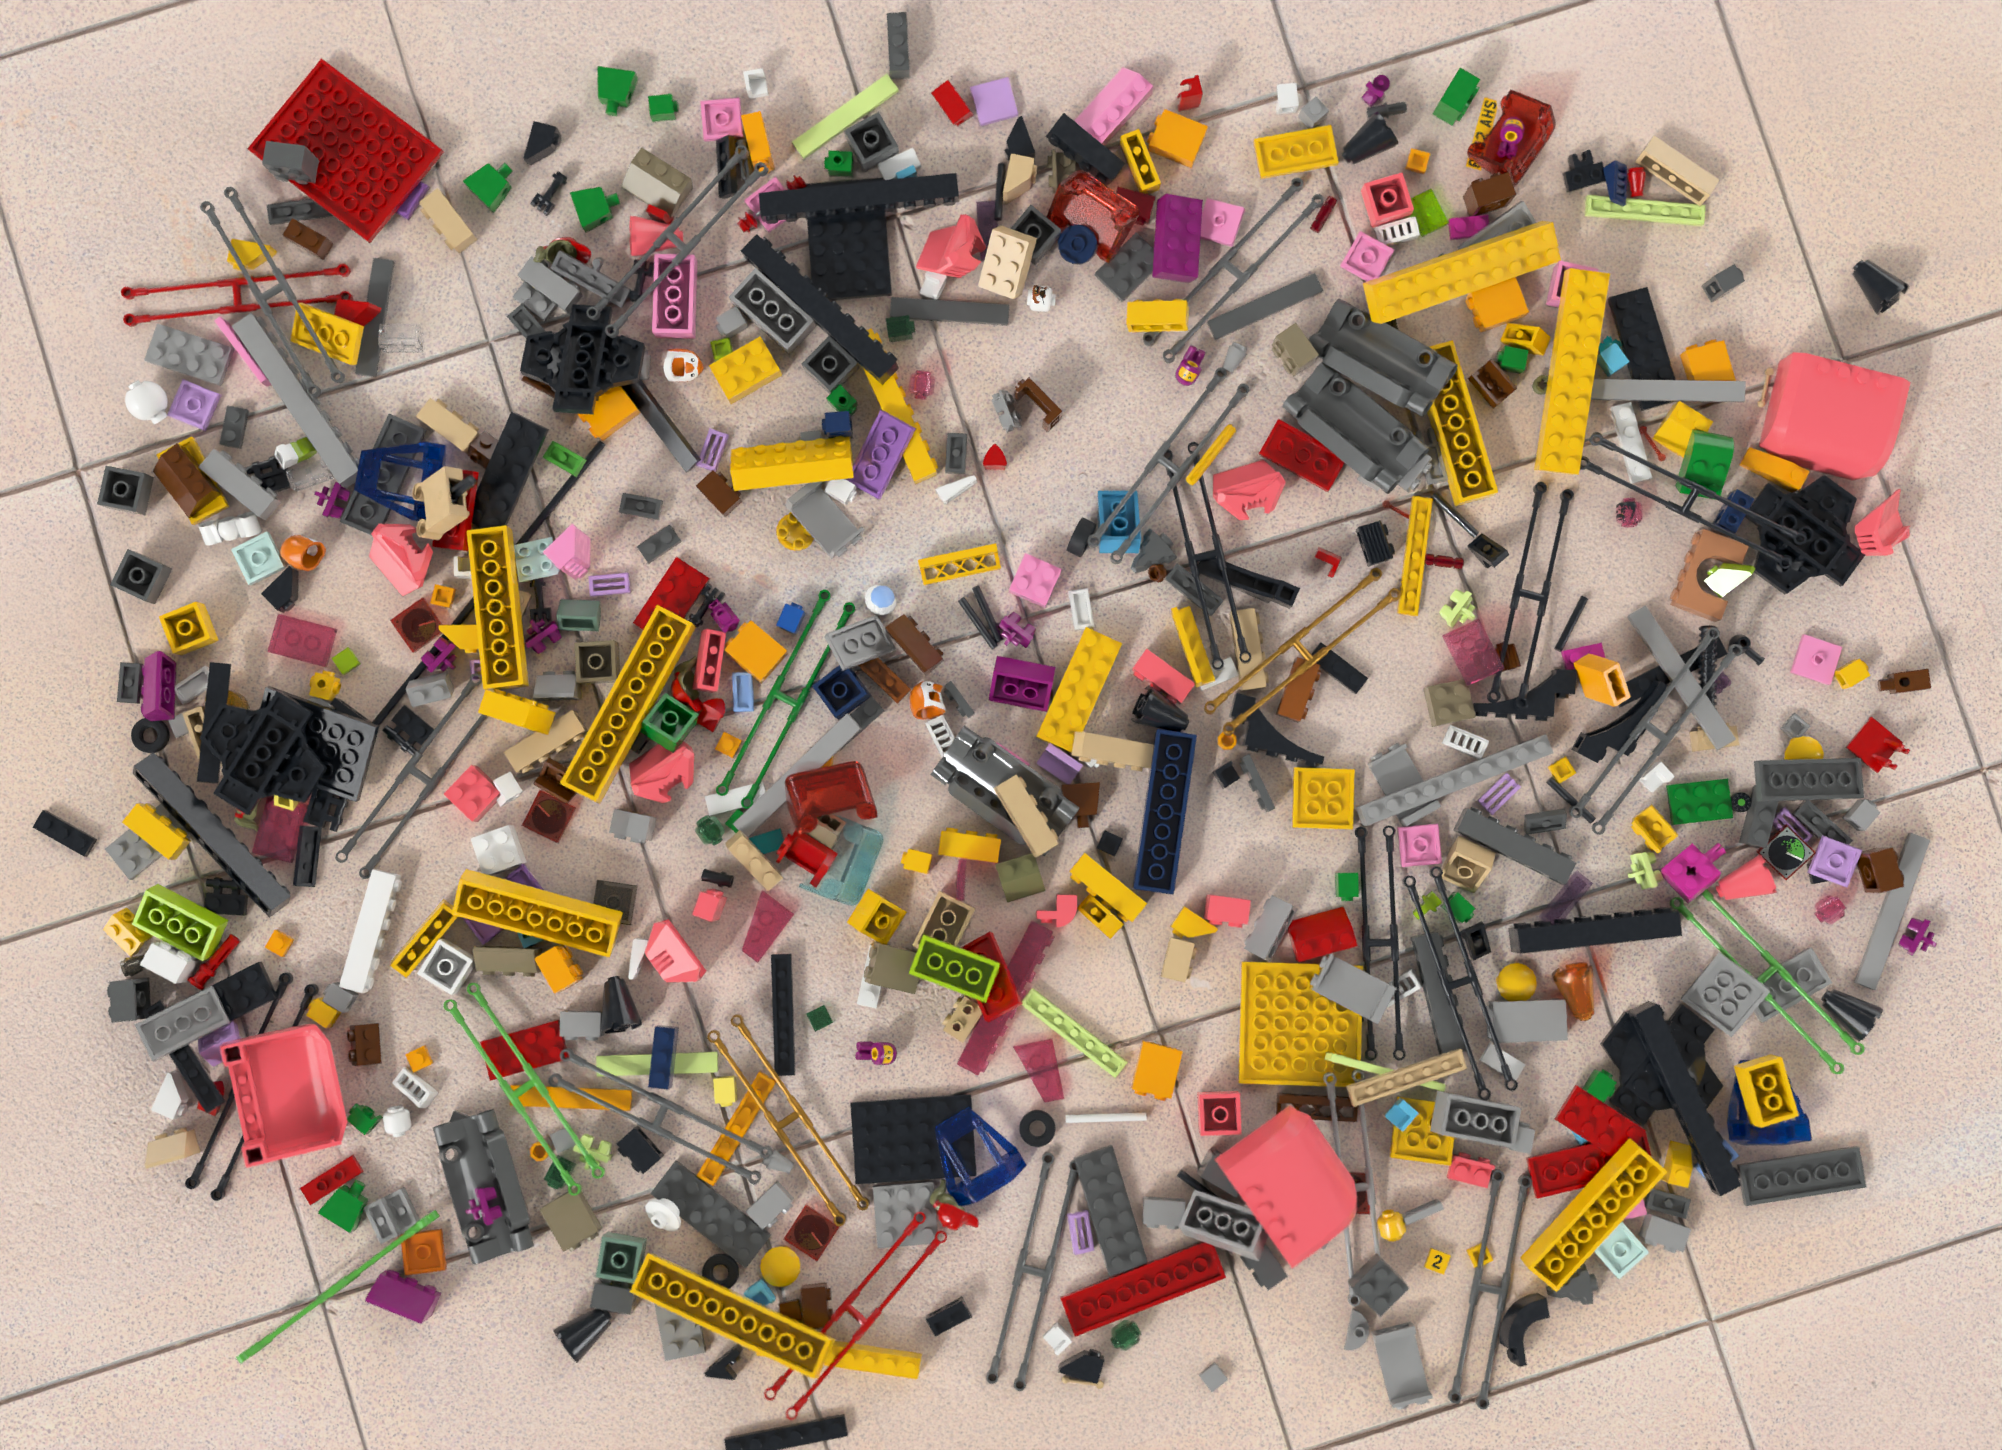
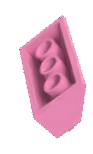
[1074,67,1153,146]
[543,524,591,580]

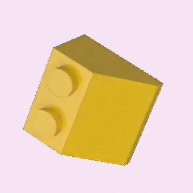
[1652,401,1713,458]
[847,888,907,945]

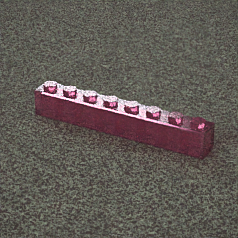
[957,920,1055,1075]

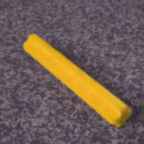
[1186,424,1236,486]

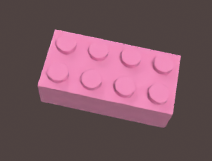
[652,254,698,339]

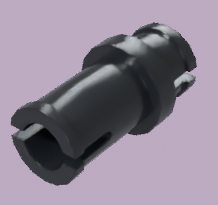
[701,869,734,888]

